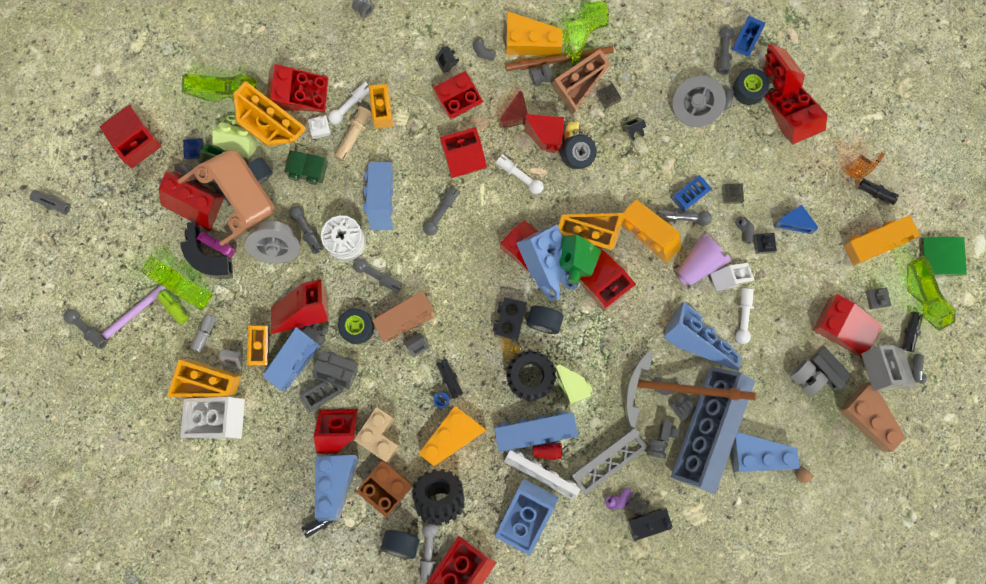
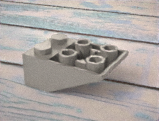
[861,345,917,392]

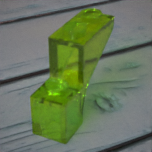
[563,0,609,64]
[182,73,256,103]
[140,255,213,311]
[907,256,956,331]

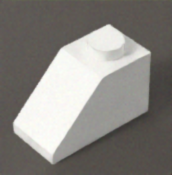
[710,263,754,292]

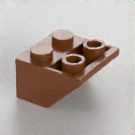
[356,460,414,518]

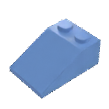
[495,479,559,556]

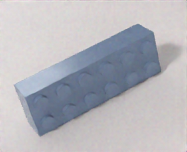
[671,367,755,494]

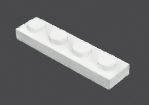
[504,450,581,500]

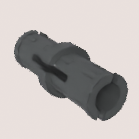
[30,190,71,215]

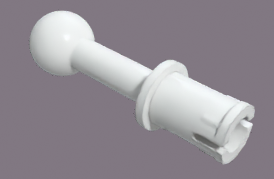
[328,81,369,125]
[495,154,544,194]
[735,288,754,344]

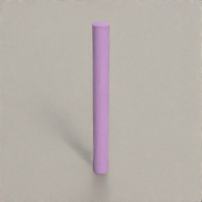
[102,284,167,339]

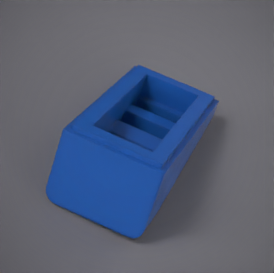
[671,175,712,213]

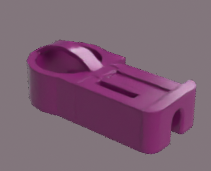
[196,231,236,259]

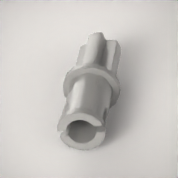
[190,314,216,353]

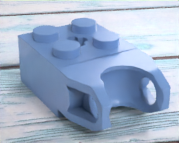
[517,225,578,301]

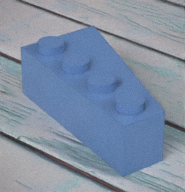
[494,411,578,452]

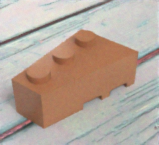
[552,49,611,115]
[372,290,436,343]
[839,382,906,452]

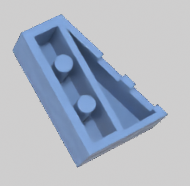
[363,162,393,230]
[263,327,322,392]
[731,432,799,472]
[315,455,359,521]

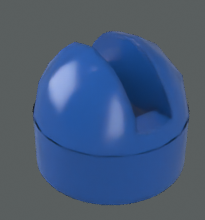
[433,392,450,408]

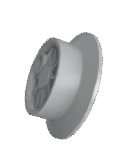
[673,76,726,127]
[245,221,300,263]

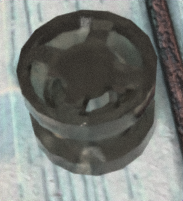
[625,491,650,517]

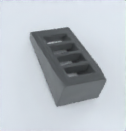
[299,381,344,414]

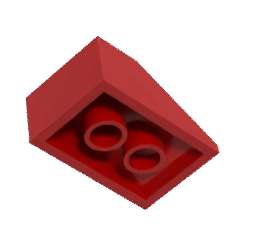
[812,294,882,358]

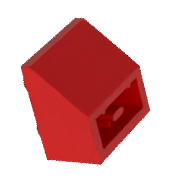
[763,44,805,96]
[433,71,483,120]
[440,127,487,179]

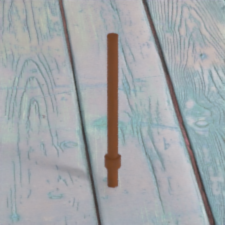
[505,46,614,71]
[637,380,757,401]

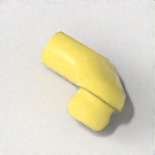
[564,121,579,141]

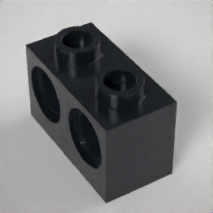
[493,297,527,342]

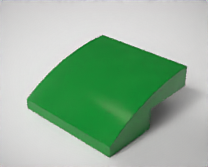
[923,237,967,276]

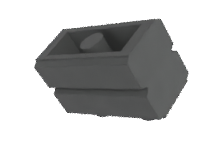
[313,351,358,390]

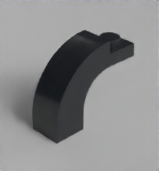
[180,222,233,279]

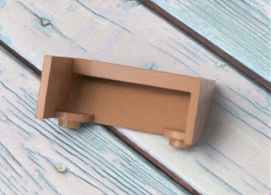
[177,150,274,246]

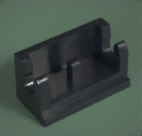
[626,508,673,542]

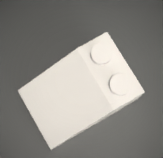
[180,397,245,439]

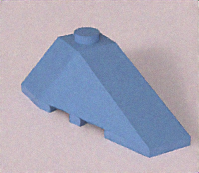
[664,301,741,371]

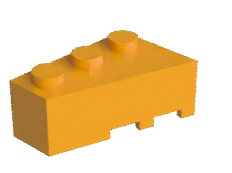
[506,11,562,56]
[622,199,681,264]
[558,213,626,250]
[843,215,921,266]
[167,358,241,397]
[419,406,487,466]

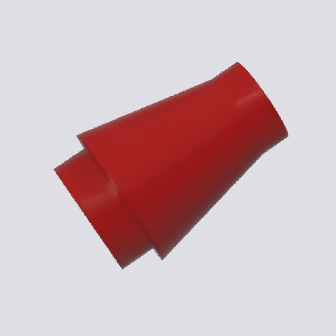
[533,441,563,461]

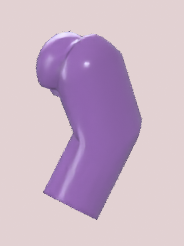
[605,488,633,509]

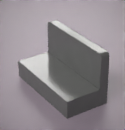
[809,347,851,391]

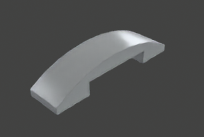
[624,351,653,428]

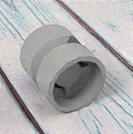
[789,359,828,396]

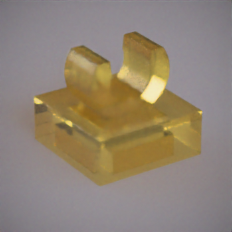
[504,339,521,360]

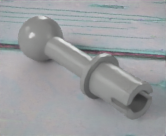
[420,522,438,582]

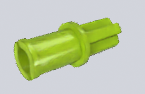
[157,290,189,325]

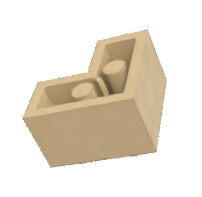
[354,407,400,463]

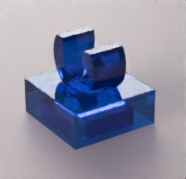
[183,138,204,160]

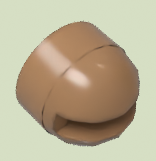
[796,466,814,483]

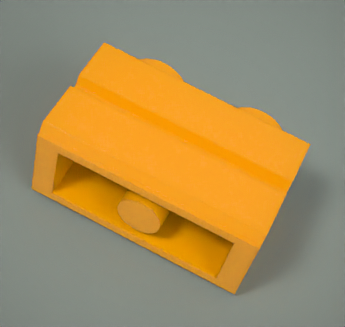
[369,84,393,129]
[247,326,269,366]

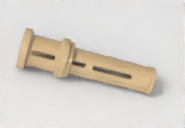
[334,106,372,161]

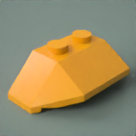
[234,81,307,146]

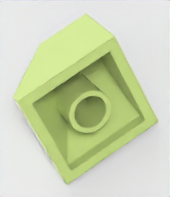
[555,365,593,406]

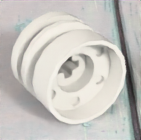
[321,215,366,262]

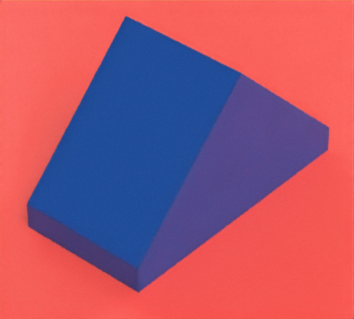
[732,15,766,57]
[774,205,818,234]

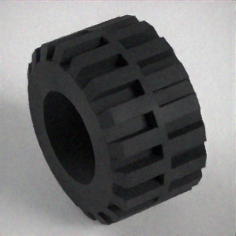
[507,350,556,401]
[412,469,465,525]

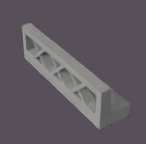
[570,428,648,495]

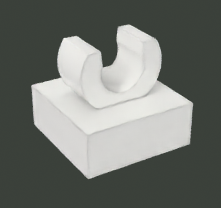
[308,115,331,139]

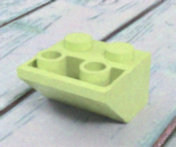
[212,115,259,159]

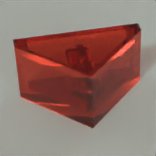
[499,91,528,129]

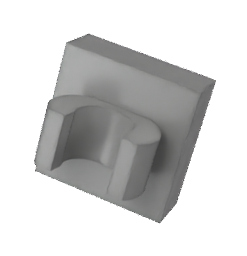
[219,346,243,370]

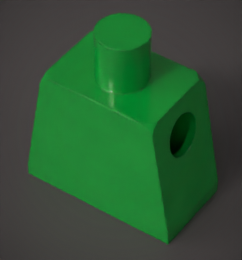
[560,234,601,285]

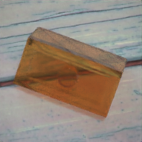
[843,152,885,182]

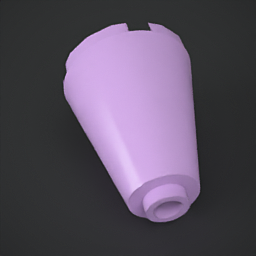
[677,233,731,286]

